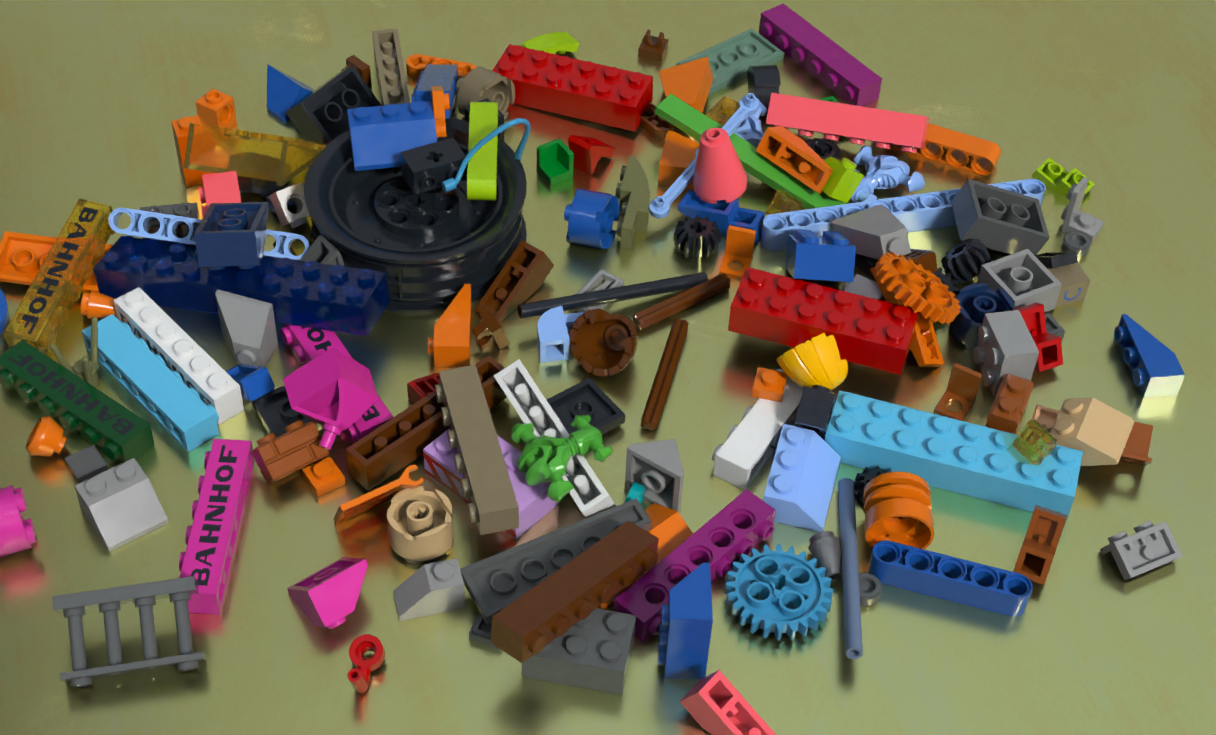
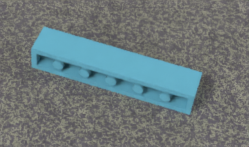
[82,314,219,453]

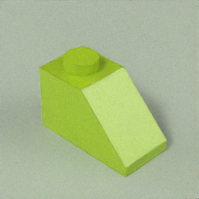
[822,157,864,203]

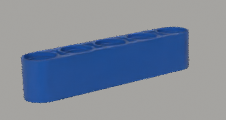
[868,540,1033,617]

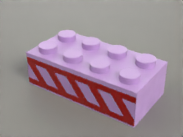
[423,428,559,540]

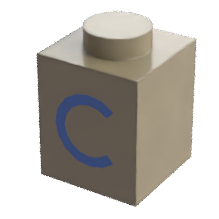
[1048,263,1091,307]

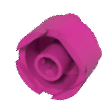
[0,485,37,557]

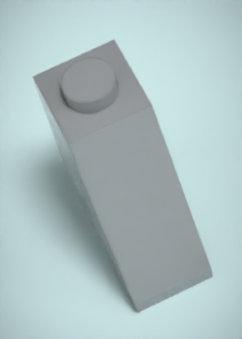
[830,204,911,260]

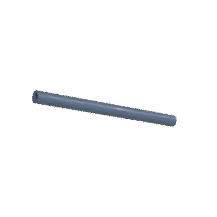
[838,478,863,659]

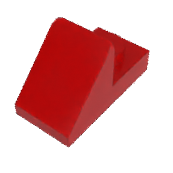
[568,135,616,175]

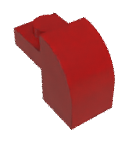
[1012,302,1063,372]

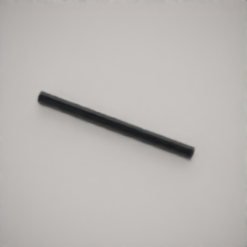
[517,272,708,319]

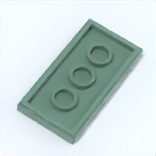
[676,28,784,96]

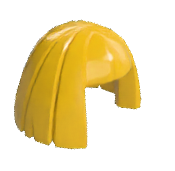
[777,333,848,390]

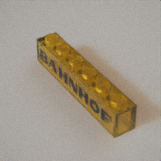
[3,198,115,355]

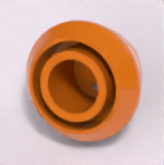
[25,416,67,457]

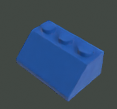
[347,101,437,171]
[657,563,713,680]

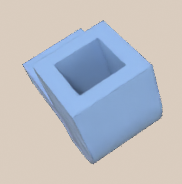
[537,306,584,363]

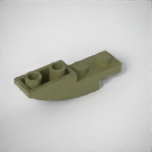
[615,155,650,250]

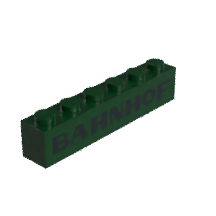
[0,340,154,463]

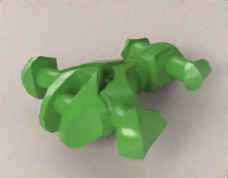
[511,414,613,502]

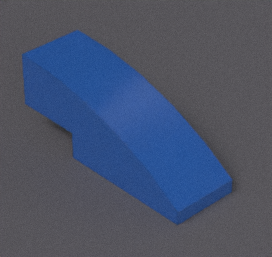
[677,190,765,246]

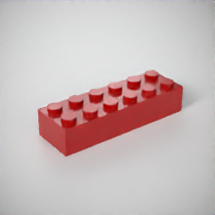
[492,44,653,132]
[728,267,919,375]

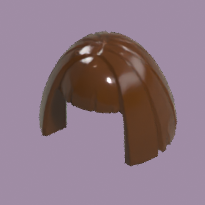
[569,308,638,376]

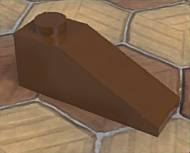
[474,240,554,324]

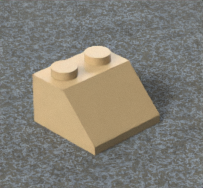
[1047,397,1134,466]

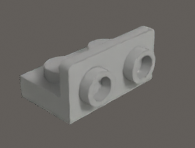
[1100,520,1183,581]

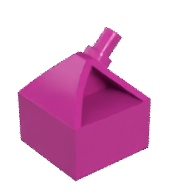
[283,347,378,450]

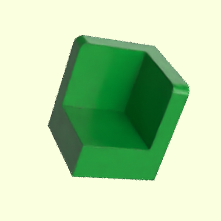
[537,138,574,187]

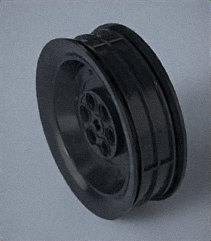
[304,117,527,313]

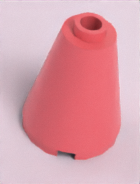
[693,128,747,204]

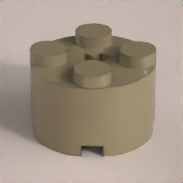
[456,66,515,120]

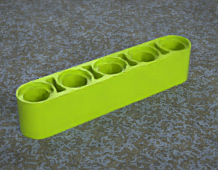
[467,102,498,200]

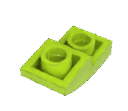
[521,32,580,54]
[1032,157,1095,197]

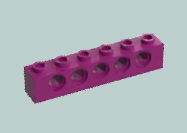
[614,489,776,642]

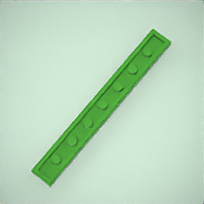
[654,94,846,209]

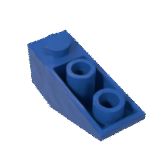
[1114,314,1185,398]

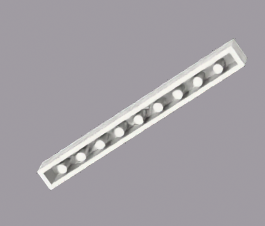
[712,274,885,490]

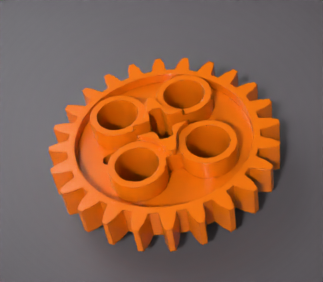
[874,252,961,324]

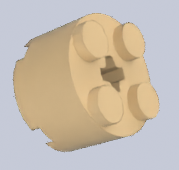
[387,486,453,565]

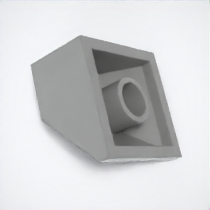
[215,290,278,367]

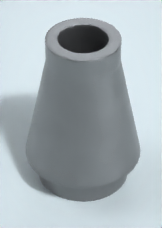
[808,531,842,582]

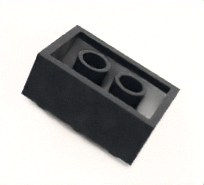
[286,64,382,146]

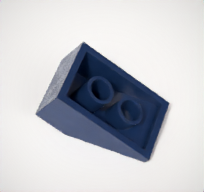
[195,202,269,270]

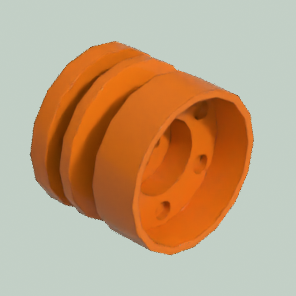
[863,472,934,550]

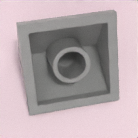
[624,439,684,514]

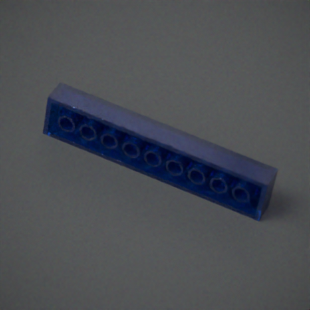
[93,236,390,336]

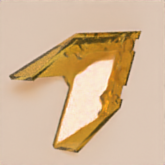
[184,123,328,187]

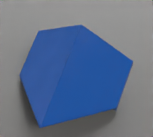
[267,64,315,123]

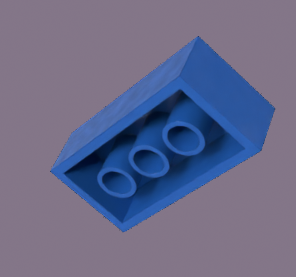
[785,229,856,282]

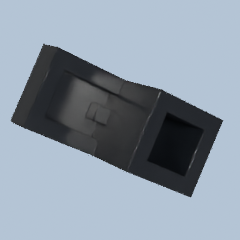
[747,65,781,115]

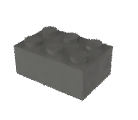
[951,179,1050,255]
[522,608,636,695]

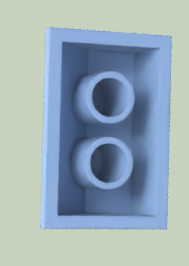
[763,424,841,532]

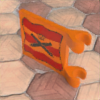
[333,465,424,525]

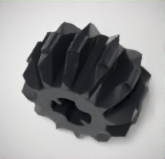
[673,215,721,260]
[941,238,991,283]

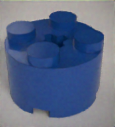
[564,189,620,249]

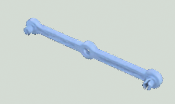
[649,93,759,218]

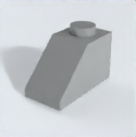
[393,558,465,621]

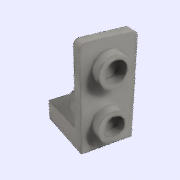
[1061,177,1105,244]

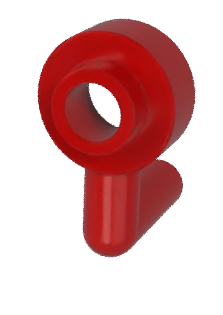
[347,634,385,693]

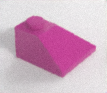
[287,557,368,629]

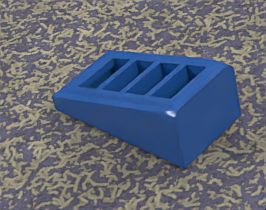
[226,364,275,401]

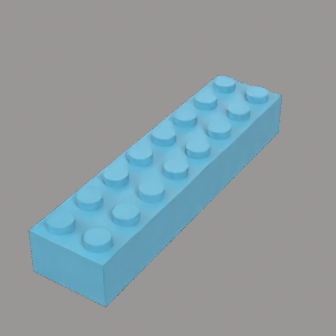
[824,390,1083,521]

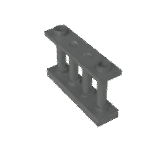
[52,576,206,687]

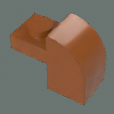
[1013,505,1068,585]

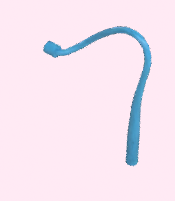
[441,118,531,192]

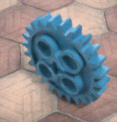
[725,544,833,641]

